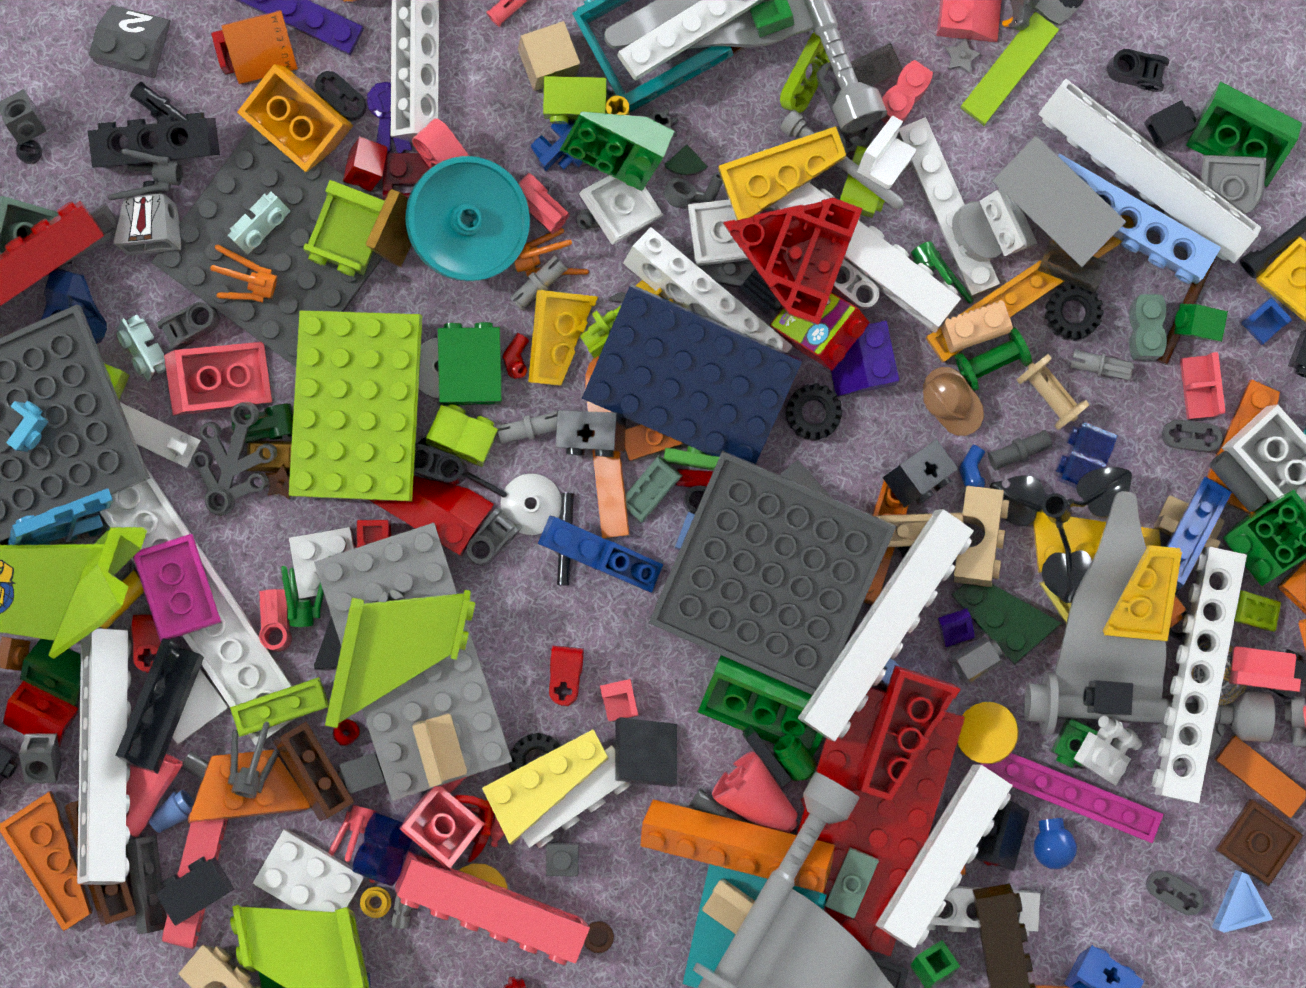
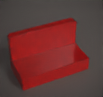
[3,681,79,748]

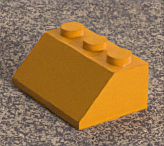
[237,64,354,172]

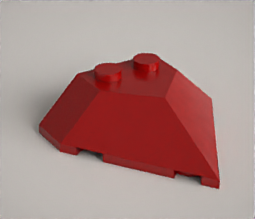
[722,198,863,325]

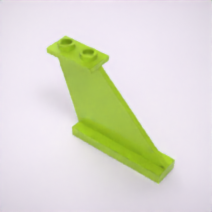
[325,589,475,728]
[230,905,370,988]

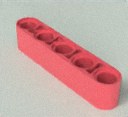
[162,819,228,949]

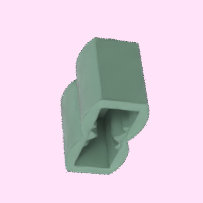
[1129,294,1167,361]

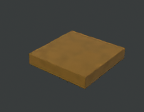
[366,189,411,267]

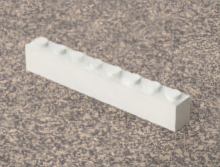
[1038,79,1261,263]
[764,149,961,333]
[798,509,974,741]
[77,628,132,885]

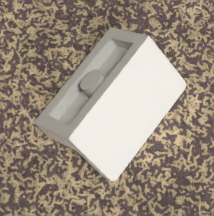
[857,115,916,189]

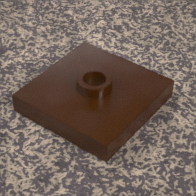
[1215,799,1304,887]

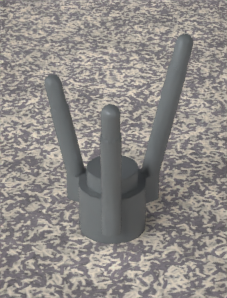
[108,148,183,200]
[227,722,280,798]

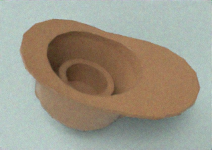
[923,367,984,436]

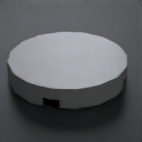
[952,201,1002,262]

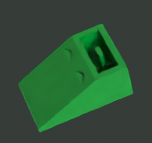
[560,111,674,191]
[1223,489,1306,587]

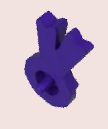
[367,82,412,153]

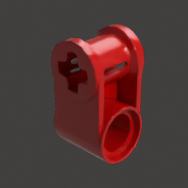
[132,614,167,673]
[549,645,584,706]

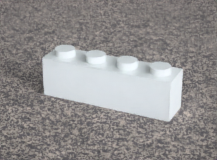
[521,745,632,848]

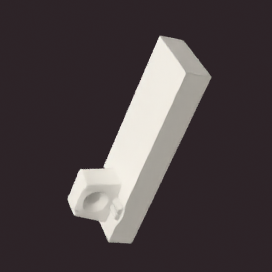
[120,402,202,469]

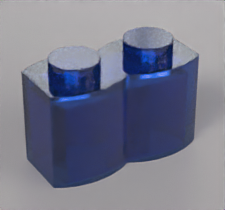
[1055,421,1118,488]
[353,812,413,886]

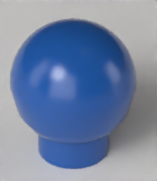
[1034,818,1077,870]

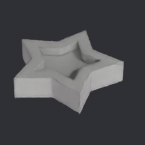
[945,38,980,73]

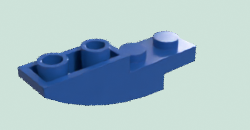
[538,515,664,593]

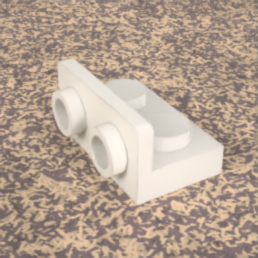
[979,189,1037,256]

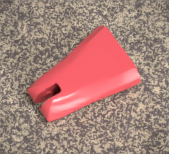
[126,744,183,838]

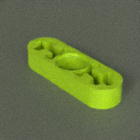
[780,32,830,113]

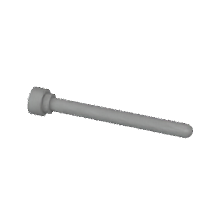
[780,110,904,209]

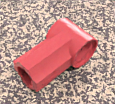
[518,173,570,234]
[259,589,292,652]

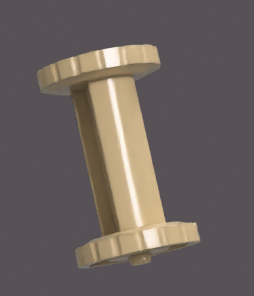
[1016,354,1090,430]

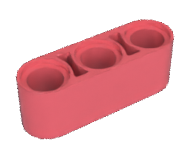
[412,118,469,168]

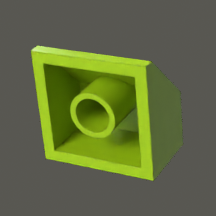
[543,76,608,124]

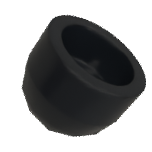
[16,139,42,164]

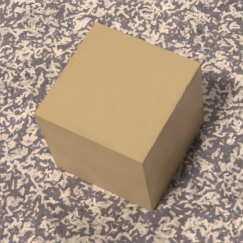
[518,21,580,91]

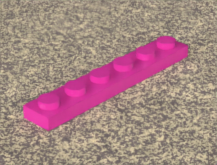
[979,753,1164,843]

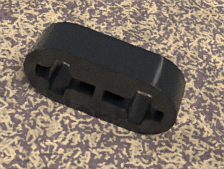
[315,71,366,121]

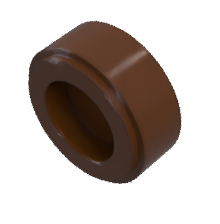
[584,921,614,953]

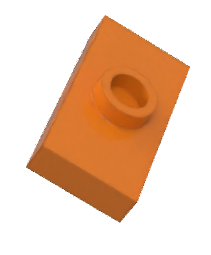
[625,425,684,461]

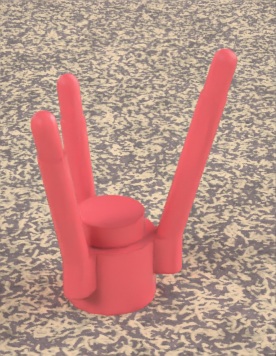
[328,805,380,883]

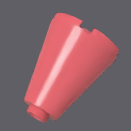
[712,751,798,833]

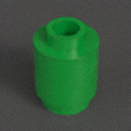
[773,735,817,781]

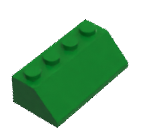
[697,655,823,756]

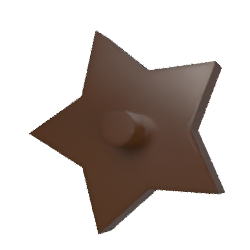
[264,464,290,500]

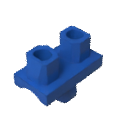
[531,119,583,171]

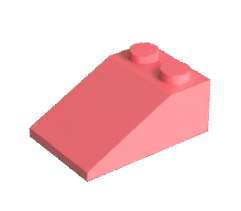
[164,342,272,416]

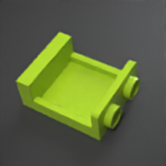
[303,180,385,277]

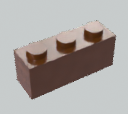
[273,721,354,822]

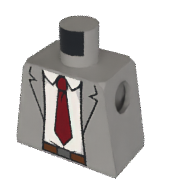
[113,181,181,255]

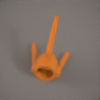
[514,228,589,277]
[210,244,278,303]

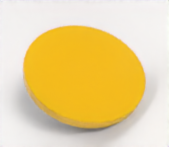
[958,702,1019,764]

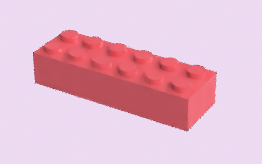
[395,852,590,965]

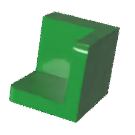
[750,0,795,38]

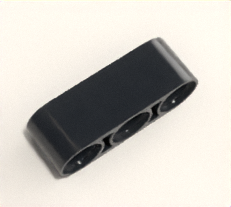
[414,443,468,485]

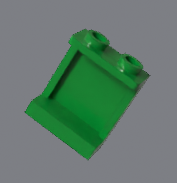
[437,322,502,406]

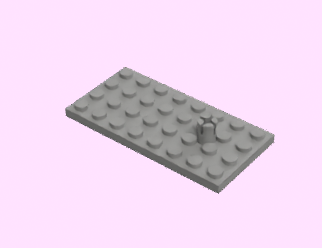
[314,523,512,801]

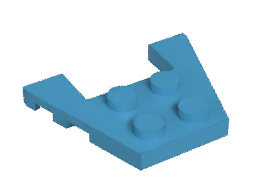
[8,488,113,545]

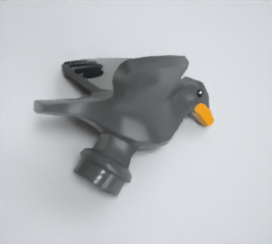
[1002,0,1084,30]

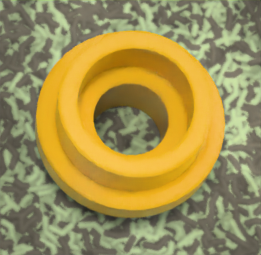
[360,886,392,918]

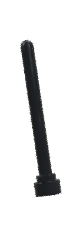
[1240,216,1306,278]

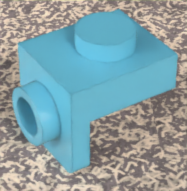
[6,401,49,452]

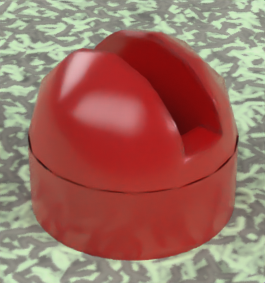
[332,718,360,746]

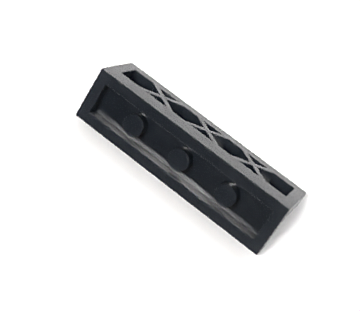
[115,638,204,774]

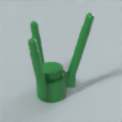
[911,241,973,304]
[281,556,330,627]

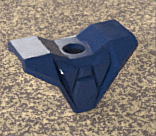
[41,268,107,344]

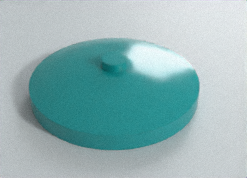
[406,156,530,282]

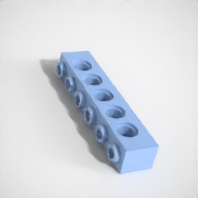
[1058,153,1221,284]

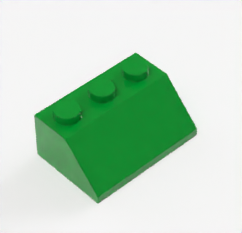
[1186,81,1302,187]

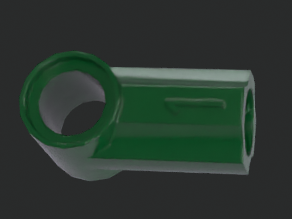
[232,403,293,444]

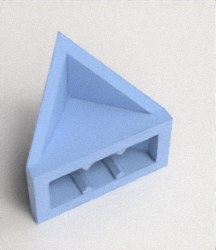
[1212,870,1273,933]

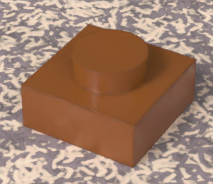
[0,636,31,671]

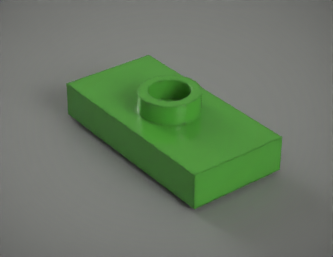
[664,446,719,471]

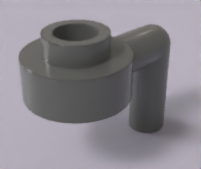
[663,172,723,208]

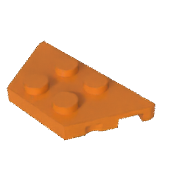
[188,750,310,823]

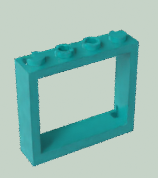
[572,0,734,113]

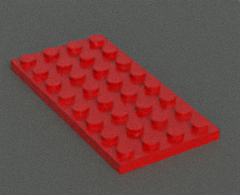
[796,687,965,956]

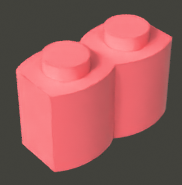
[881,60,933,124]

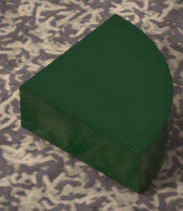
[664,144,708,175]

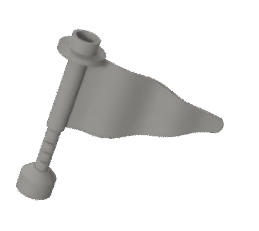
[604,0,887,133]
[1024,491,1275,742]
[693,772,894,988]

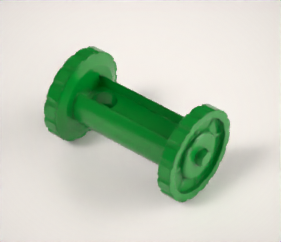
[955,327,1032,391]

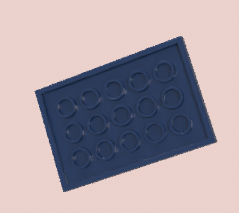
[582,284,803,465]

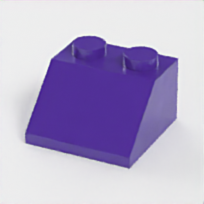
[830,320,899,397]

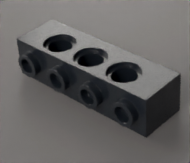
[88,112,220,168]

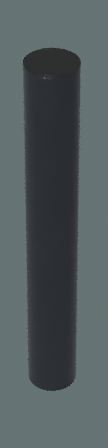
[557,493,574,586]

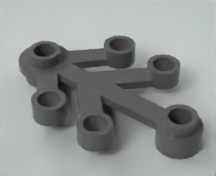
[191,401,277,516]

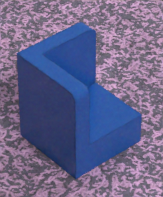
[1241,297,1292,345]

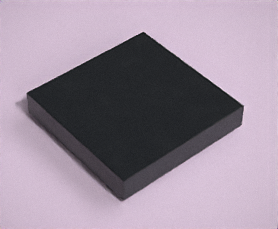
[615,717,677,787]

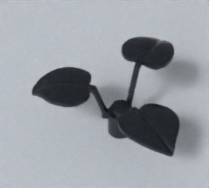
[990,467,1132,603]

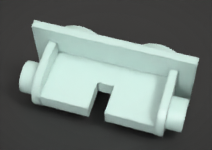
[228,192,290,255]
[117,315,166,382]

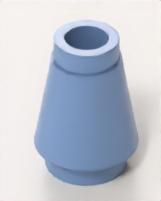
[149,790,195,833]

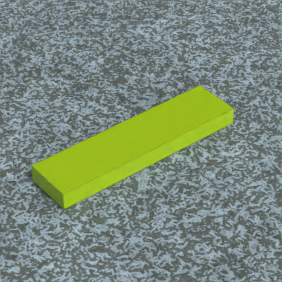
[960,11,1060,126]

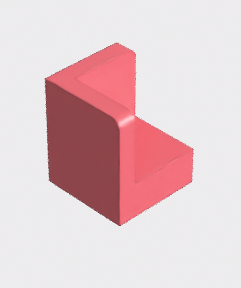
[600,679,638,721]

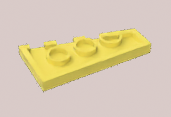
[482,729,609,845]

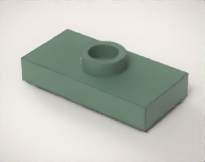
[625,455,683,523]
[825,847,879,918]

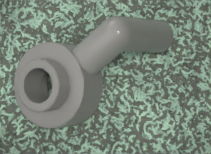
[1285,696,1306,747]

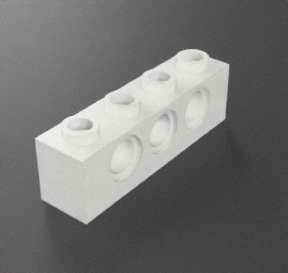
[927,886,1040,936]

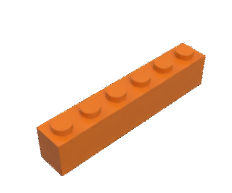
[640,799,835,893]

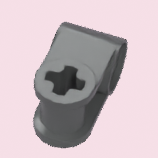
[157,302,220,352]
[467,507,522,566]

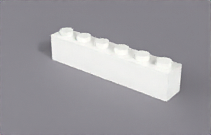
[875,765,1013,948]

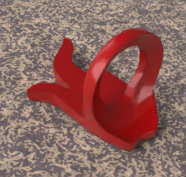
[453,795,494,862]

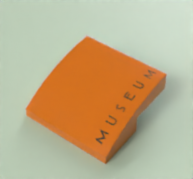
[221,10,298,84]

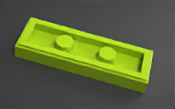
[230,677,329,737]

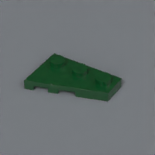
[952,584,1061,665]

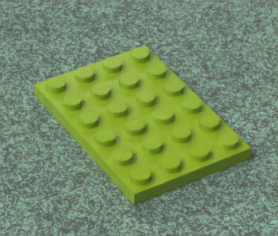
[289,311,423,502]

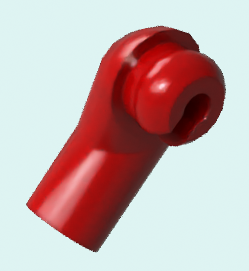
[502,332,530,379]

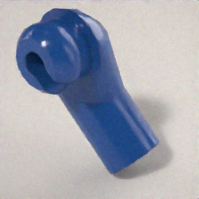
[959,444,986,488]

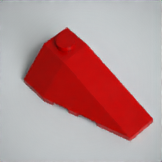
[369,476,494,557]

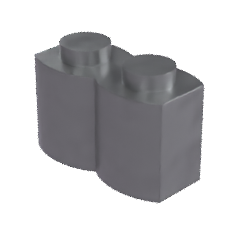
[948,637,1003,683]

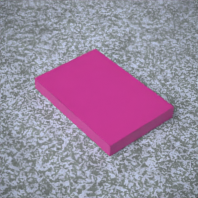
[133,534,222,642]

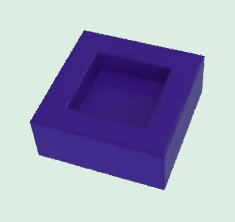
[938,608,975,647]

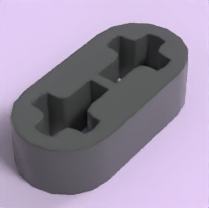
[1162,420,1223,452]
[1146,870,1204,916]

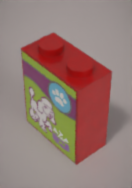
[769,292,870,371]

